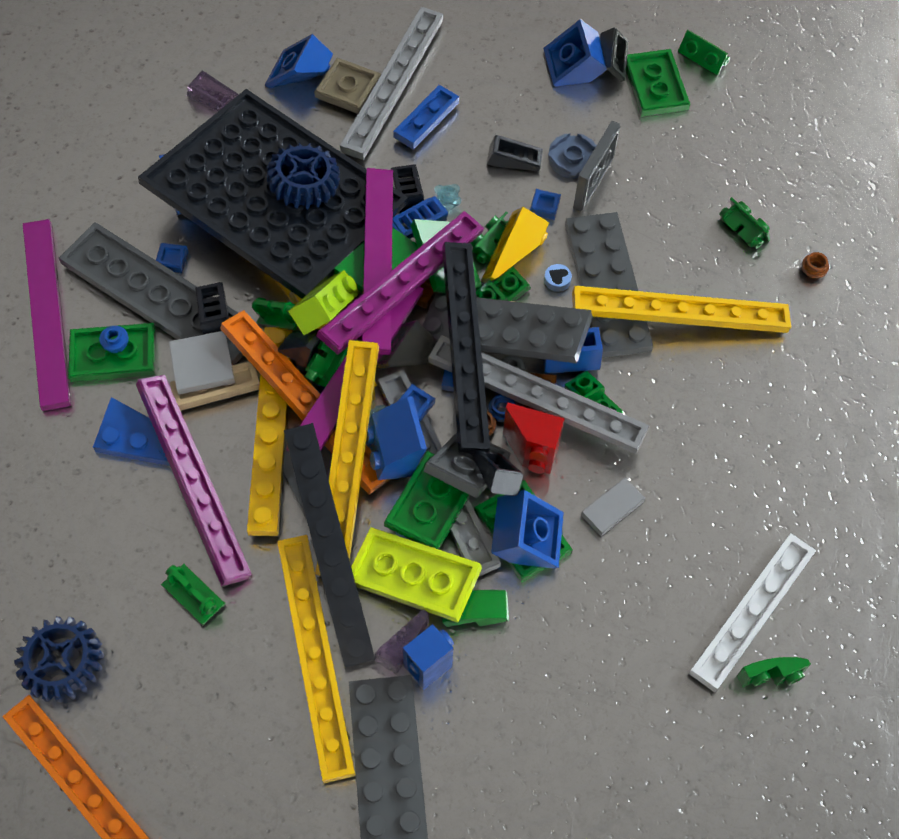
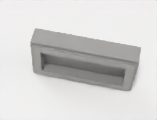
[581,478,645,536]

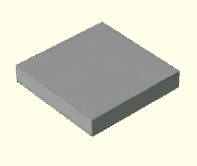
[169,331,235,395]

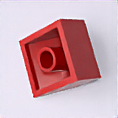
[503,402,565,474]

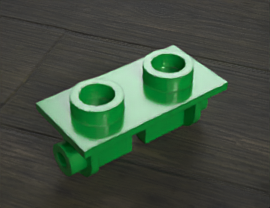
[677,30,730,75]
[719,197,770,249]
[471,211,508,264]
[252,297,297,331]
[304,340,348,387]
[161,564,225,625]

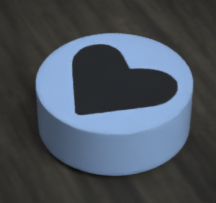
[544,264,572,292]

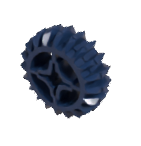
[267,142,340,210]
[14,616,104,703]

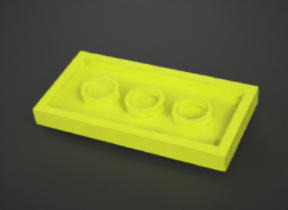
[351,527,482,623]

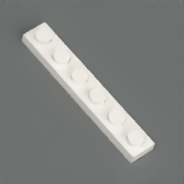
[689,533,816,692]

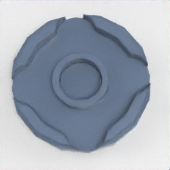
[548,133,597,179]

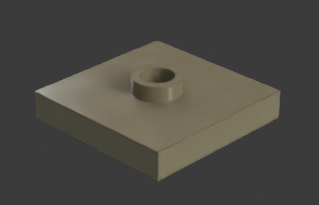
[314,58,381,114]

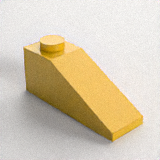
[481,207,550,283]

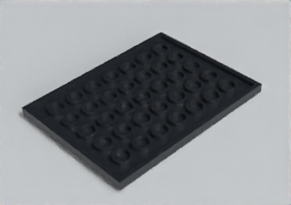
[138,89,408,299]

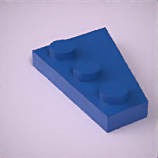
[93,397,170,466]

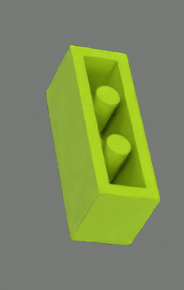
[288,270,359,335]

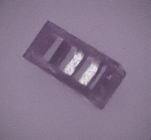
[187,70,239,111]
[375,610,429,674]

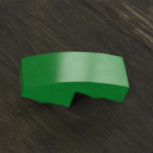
[476,266,531,301]
[565,370,623,414]
[442,590,509,627]
[737,657,811,687]

